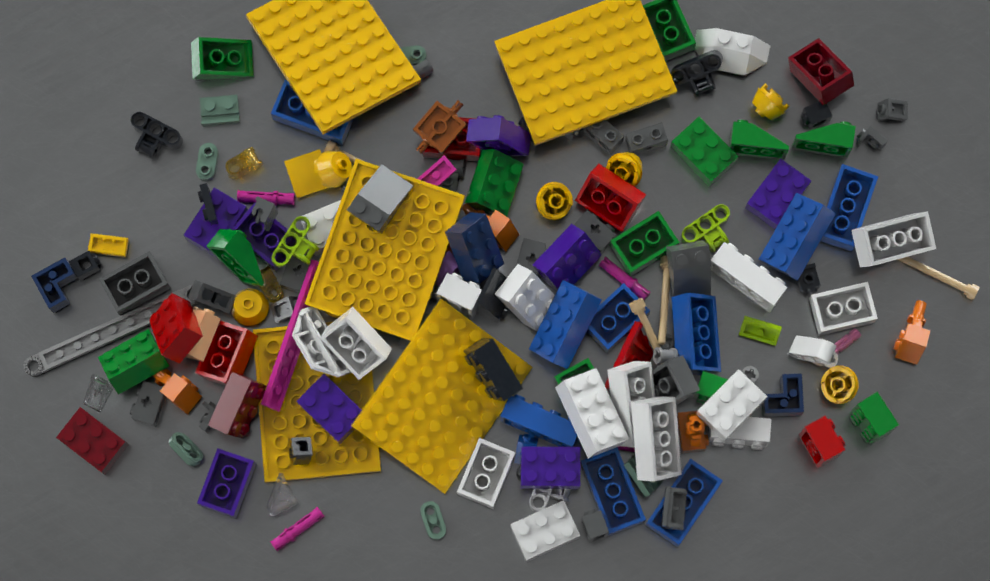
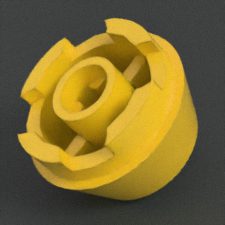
[752,83,790,121]
[314,151,352,188]
[606,152,643,186]
[536,182,573,220]
[231,288,269,326]
[821,365,859,404]

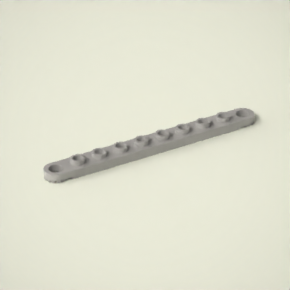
[23,285,199,376]

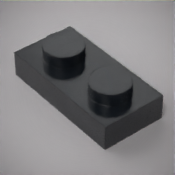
[198,183,218,225]

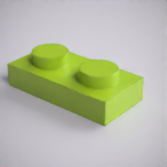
[739,316,782,346]

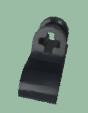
[670,50,723,96]
[131,112,183,159]

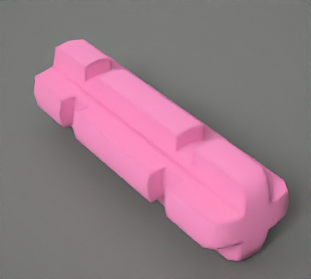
[835,328,861,355]

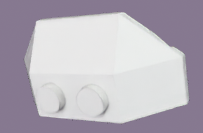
[694,28,770,76]
[292,307,351,377]

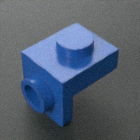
[514,434,538,464]

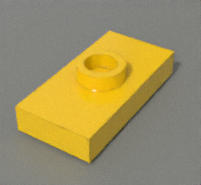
[88,233,129,258]

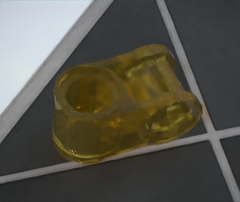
[225,147,263,179]
[259,265,284,303]

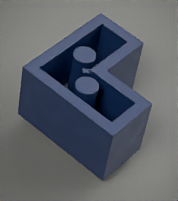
[31,257,77,313]
[762,374,804,417]

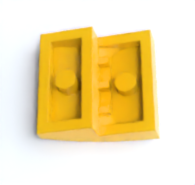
[284,149,327,198]

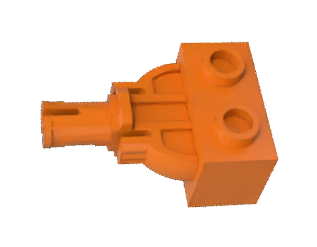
[462,203,520,252]
[894,300,930,365]
[152,369,202,415]
[677,410,709,454]

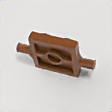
[413,100,467,154]

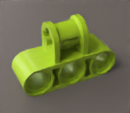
[681,204,730,253]
[271,216,319,267]

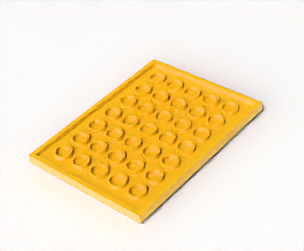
[246,0,421,135]
[494,0,677,146]
[305,159,465,341]
[351,299,533,494]
[253,322,381,483]

